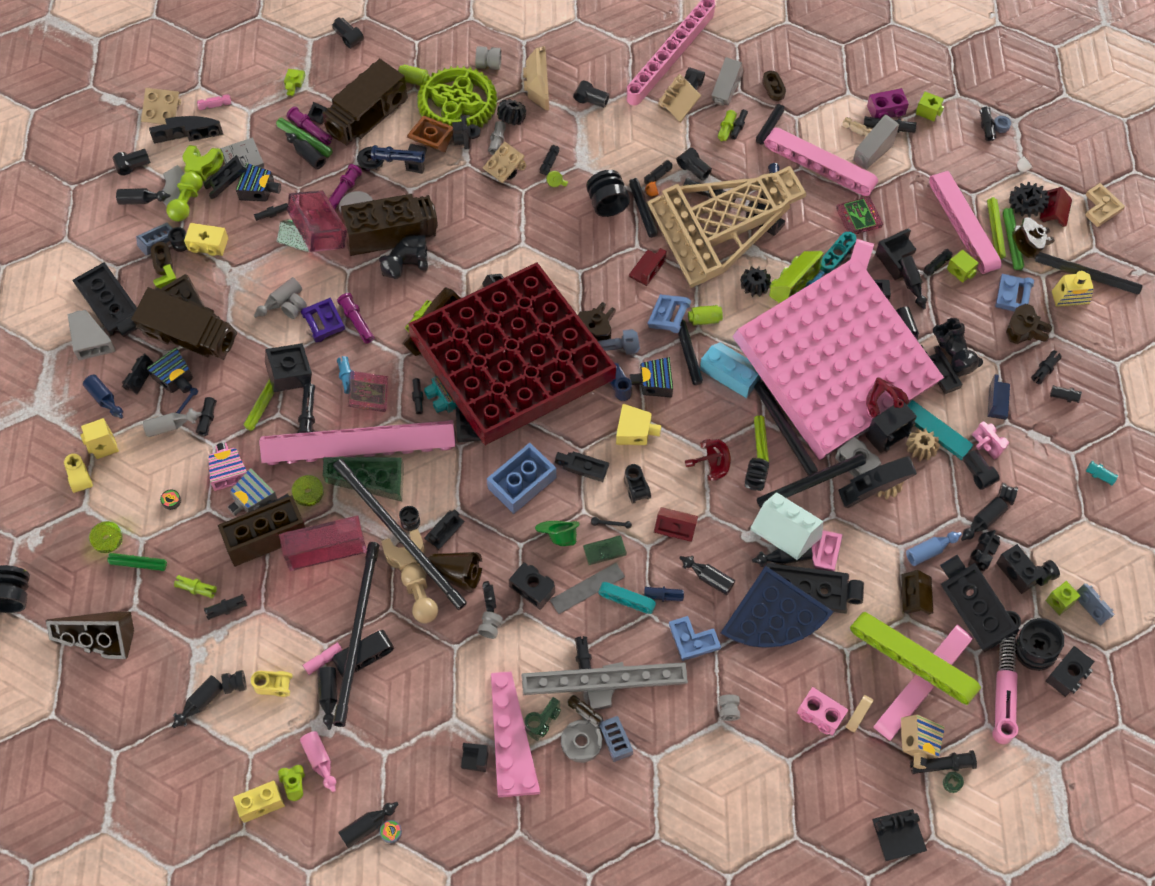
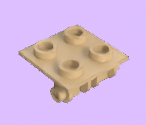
[658,74,701,122]
[141,88,181,124]
[483,142,526,183]

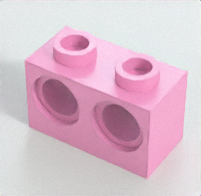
[797,687,848,736]

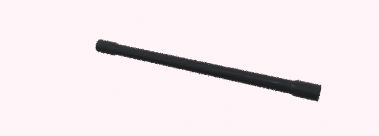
[333,459,467,610]
[333,542,380,727]

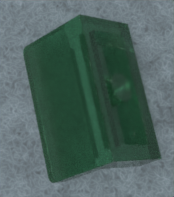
[277,219,320,252]

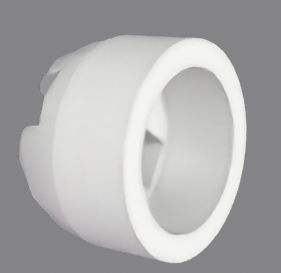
[1017,156,1032,172]

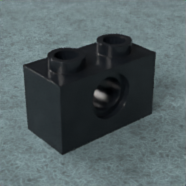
[996,544,1043,594]
[509,562,555,610]
[1045,646,1095,697]

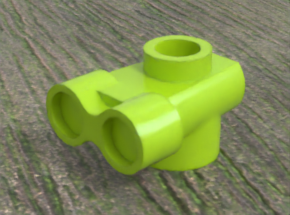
[278,765,305,801]

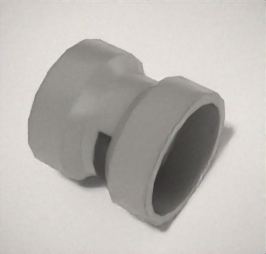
[281,293,307,319]
[477,611,503,639]
[719,695,740,721]

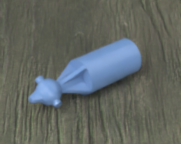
[906,532,962,566]

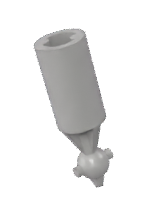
[254,277,302,318]
[143,408,202,437]

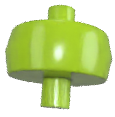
[546,171,568,187]

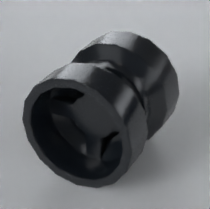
[168,227,187,252]
[399,506,420,531]
[1036,560,1060,586]
[221,670,247,694]

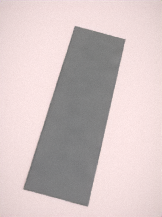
[550,563,625,614]

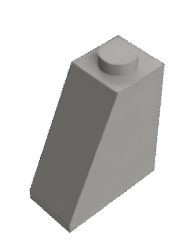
[711,57,743,106]
[853,115,899,169]
[67,310,116,360]

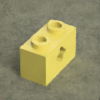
[184,223,228,256]
[80,418,119,459]
[233,781,285,823]

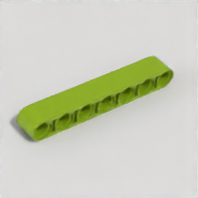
[850,612,981,705]

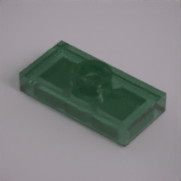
[583,535,627,565]

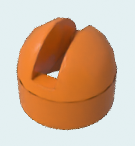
[645,181,659,197]

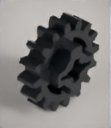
[1009,182,1049,218]

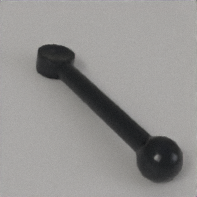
[591,517,632,529]

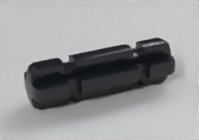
[540,145,559,175]
[644,160,673,184]
[923,249,953,276]

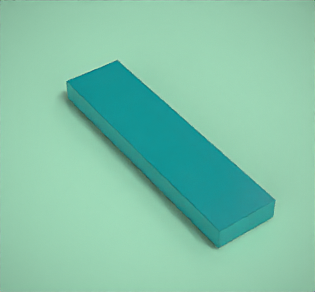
[907,400,974,460]

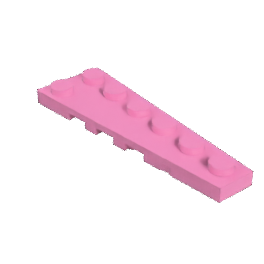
[491,672,540,797]

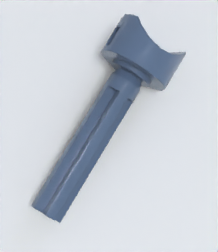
[598,329,640,355]

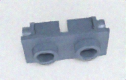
[1077,583,1115,626]

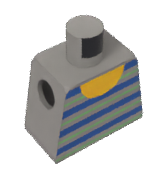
[227,468,277,516]

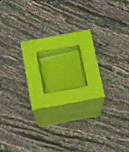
[153,264,176,289]

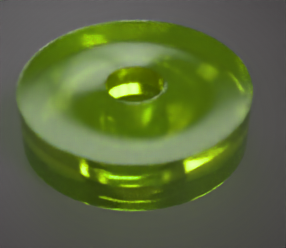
[292,475,324,506]
[89,521,123,553]

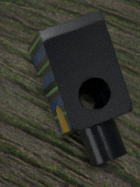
[236,163,281,202]
[147,347,193,393]
[629,357,673,398]

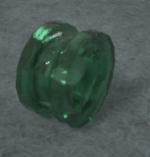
[943,772,964,793]

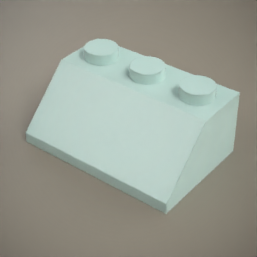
[751,492,823,560]

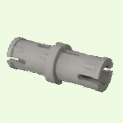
[488,121,506,155]

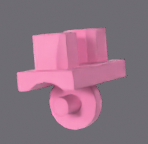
[972,422,1009,460]

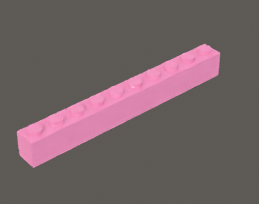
[259,420,456,465]

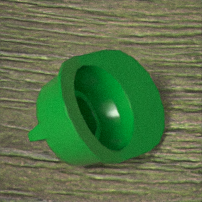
[535,521,580,546]

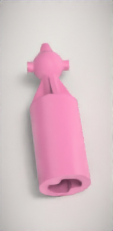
[300,731,336,792]

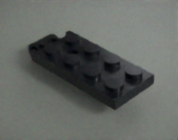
[72,262,137,337]
[940,555,1020,653]
[766,563,864,614]

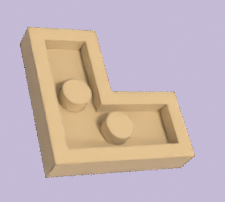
[1085,183,1125,227]

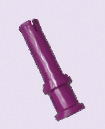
[286,106,333,146]
[324,164,362,213]
[337,293,375,344]

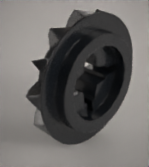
[357,146,385,171]
[482,581,496,613]

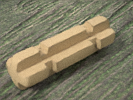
[842,117,872,138]

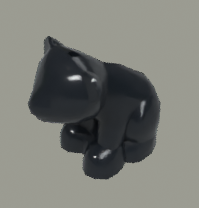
[379,235,428,279]
[933,318,983,377]

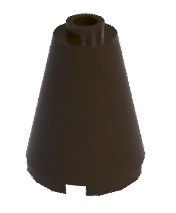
[427,552,483,592]

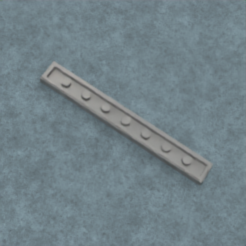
[521,662,688,695]

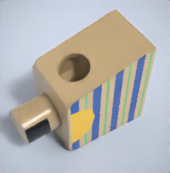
[901,715,944,769]

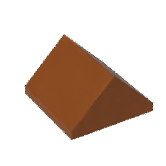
[407,116,453,153]

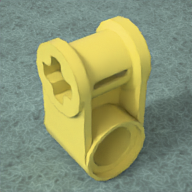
[64,454,93,493]
[251,671,293,697]

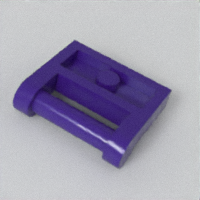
[301,297,345,342]

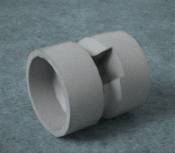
[475,46,501,70]

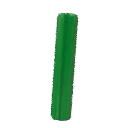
[107,553,167,571]

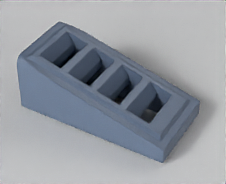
[136,223,173,256]
[599,716,633,762]

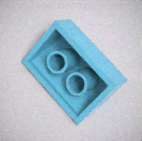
[700,342,762,398]

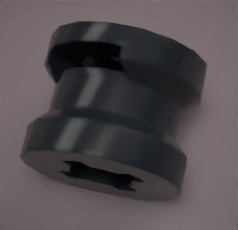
[997,482,1018,505]

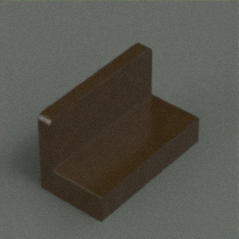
[901,570,934,615]

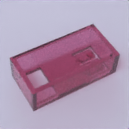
[287,190,347,252]
[279,515,367,571]

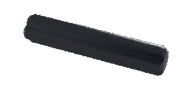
[756,104,785,145]

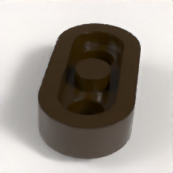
[762,71,786,101]
[151,242,173,275]

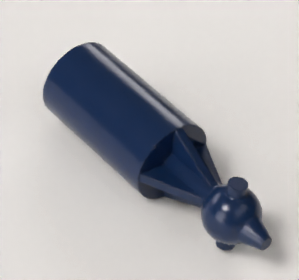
[82,374,123,419]

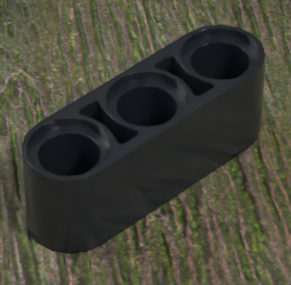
[332,630,394,677]

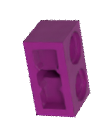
[867,88,909,118]

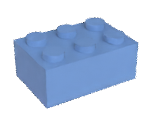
[486,443,557,514]

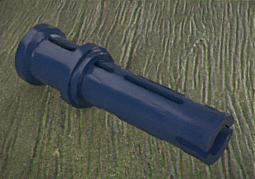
[371,145,425,163]

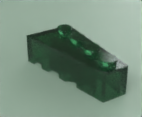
[323,457,404,502]

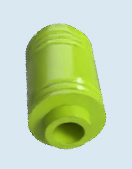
[398,64,430,86]
[688,305,723,326]

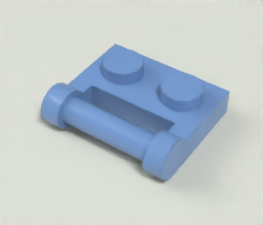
[995,274,1034,311]
[647,294,691,333]

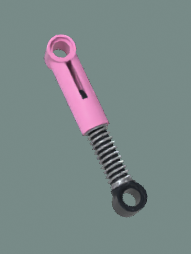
[992,611,1021,744]

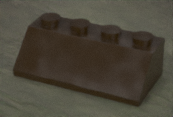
[218,495,309,567]

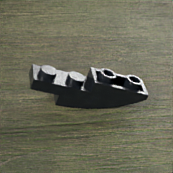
[149,116,223,144]
[838,456,917,508]

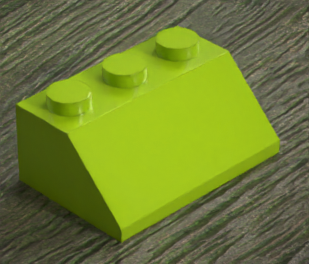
[769,251,824,303]

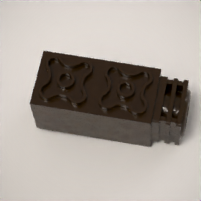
[322,58,408,146]
[341,193,438,256]
[131,287,237,360]

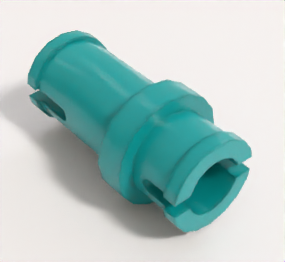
[1086,461,1118,486]

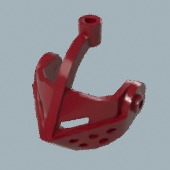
[866,377,909,418]
[685,439,731,481]

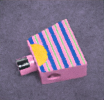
[209,443,247,491]

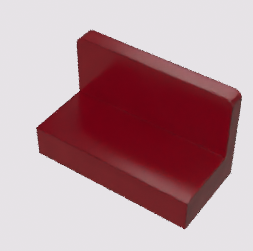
[1040,187,1072,227]
[629,248,667,286]
[654,507,698,542]

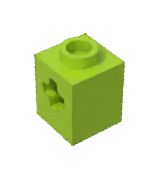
[915,91,944,121]
[947,249,979,283]
[1045,581,1080,616]

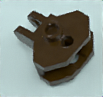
[1012,217,1055,258]
[578,302,616,341]
[1006,303,1052,344]

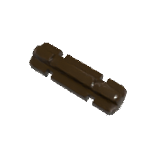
[567,695,603,727]

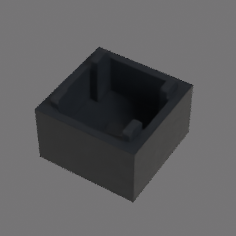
[265,343,312,392]
[866,400,917,453]

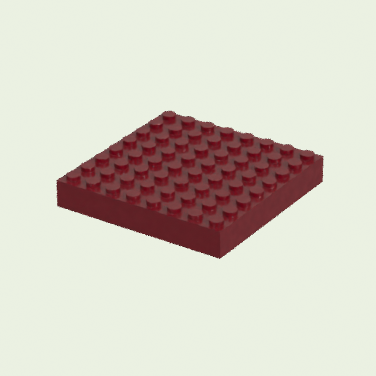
[408,262,617,445]

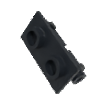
[122,353,154,394]
[424,509,465,550]
[968,530,1001,571]

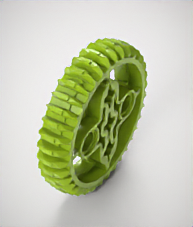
[417,65,497,128]

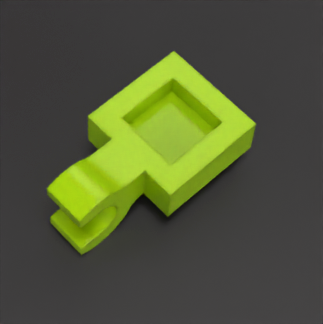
[284,69,306,96]

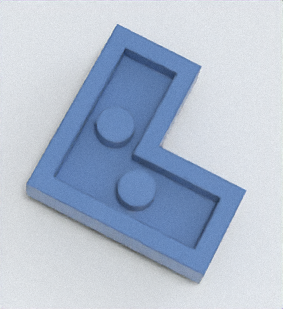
[669,616,721,661]

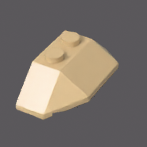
[523,46,549,110]

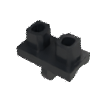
[452,116,481,149]

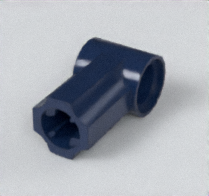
[610,363,632,401]

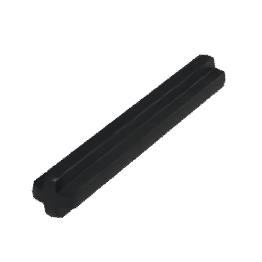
[629,178,658,238]
[678,319,703,385]

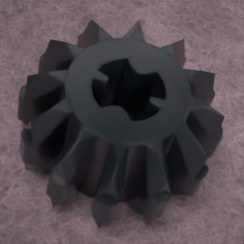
[497,99,526,125]
[740,266,771,297]
[745,458,769,491]

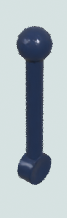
[176,387,198,414]

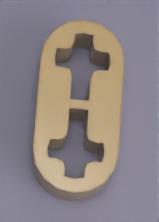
[845,695,874,733]

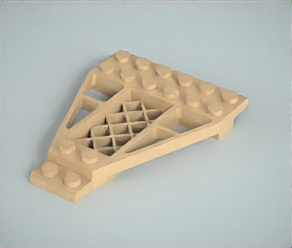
[647,166,806,288]

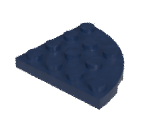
[720,566,833,648]

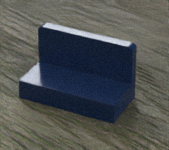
[987,374,1010,420]

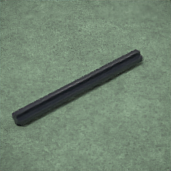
[1035,252,1143,295]
[754,381,818,476]
[756,454,866,508]

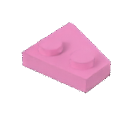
[811,530,843,572]

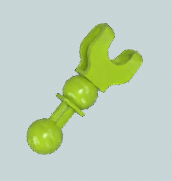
[166,145,224,222]

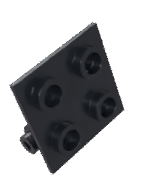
[872,809,927,861]

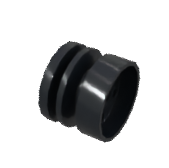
[586,170,630,217]
[0,565,30,613]
[1015,618,1064,671]

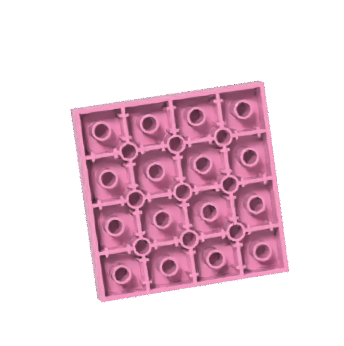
[732,256,944,460]

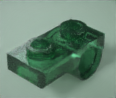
[525,697,561,741]

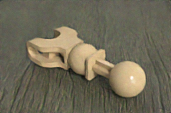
[381,529,438,623]

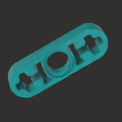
[820,232,857,274]
[598,582,656,614]

